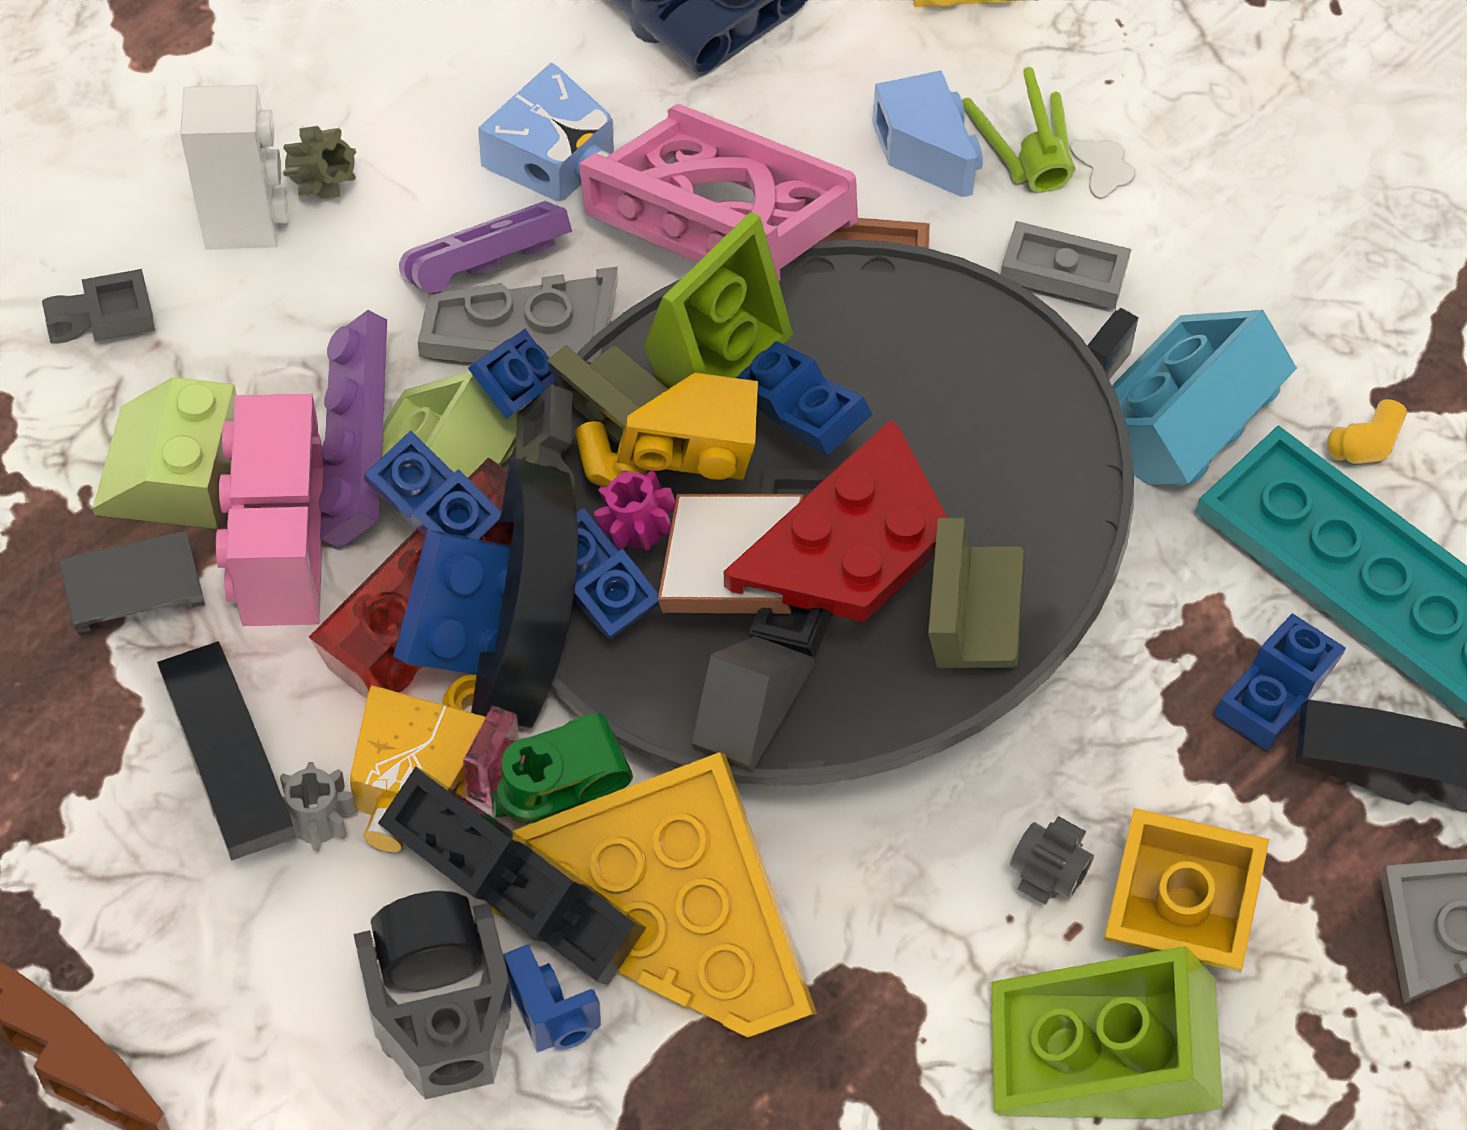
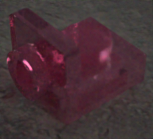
[463,705,524,806]

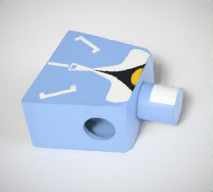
[478,62,614,201]

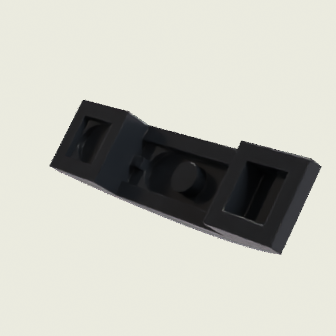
[471,458,578,729]

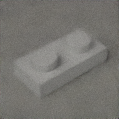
[1000,221,1132,309]

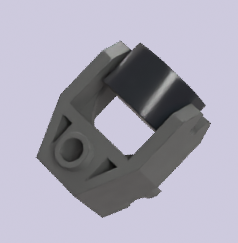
[353,890,512,1100]

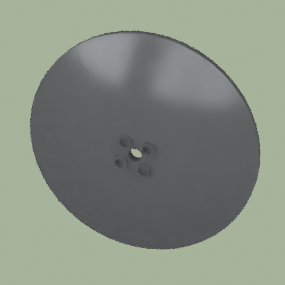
[496,239,1134,786]

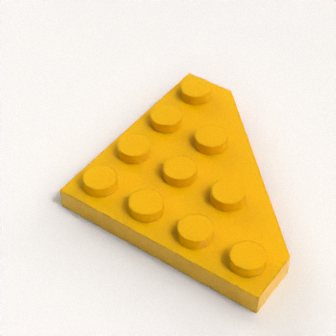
[490,752,817,1037]

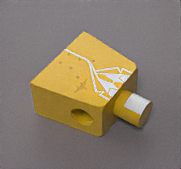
[350,685,494,853]

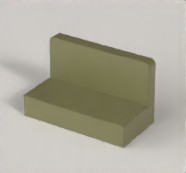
[547,345,668,445]
[928,518,1025,668]

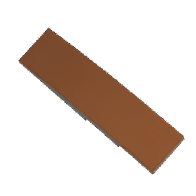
[0,962,170,1130]

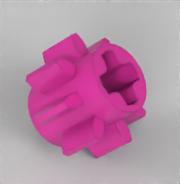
[594,470,676,551]

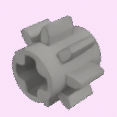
[280,762,357,851]

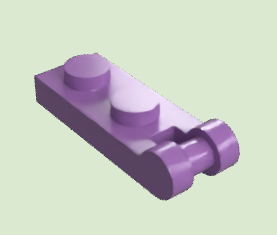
[399,201,572,293]

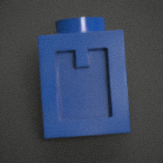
[503,944,601,1053]

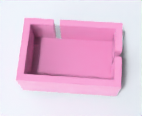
[216,394,324,626]

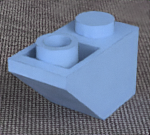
[872,70,983,197]

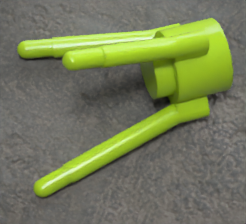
[962,67,1076,192]

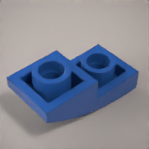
[468,329,556,419]
[735,341,873,456]
[364,431,501,540]
[573,507,659,640]
[1214,613,1346,751]

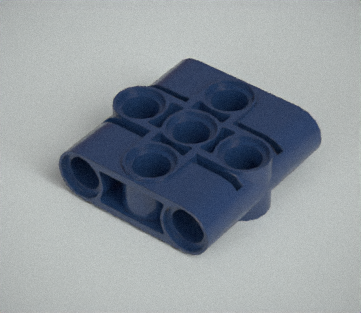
[611,0,808,75]

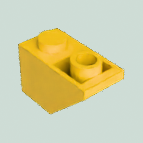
[617,372,758,480]

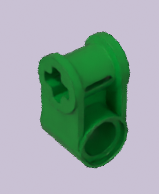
[496,714,633,823]

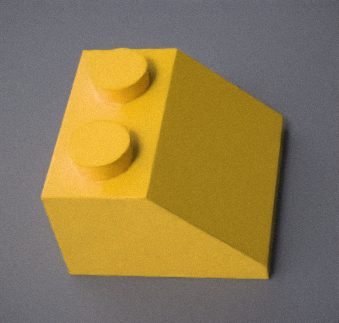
[1104,808,1270,973]

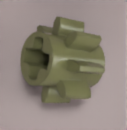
[282,126,357,199]

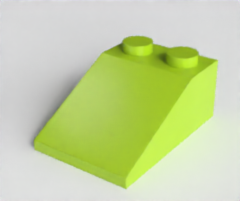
[644,211,794,389]
[991,946,1223,1119]

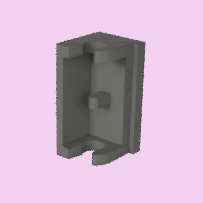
[59,530,205,634]

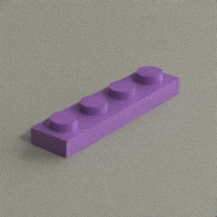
[319,310,387,548]

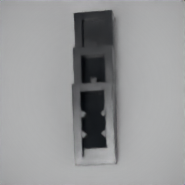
[157,641,296,861]
[1295,699,1467,812]
[378,767,647,985]

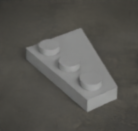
[418,266,618,364]
[1380,859,1467,1005]

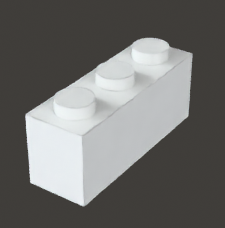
[180,85,288,249]

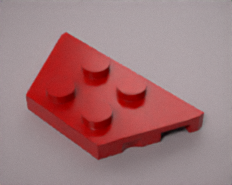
[724,420,948,622]

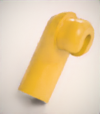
[1327,399,1407,464]
[575,421,648,487]

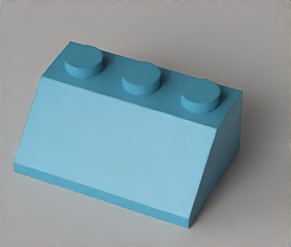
[1112,310,1297,486]

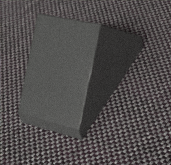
[691,636,815,773]

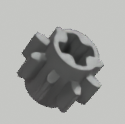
[1010,816,1094,905]

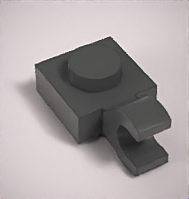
[42,269,155,343]
[516,384,575,490]

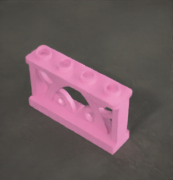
[579,104,858,281]

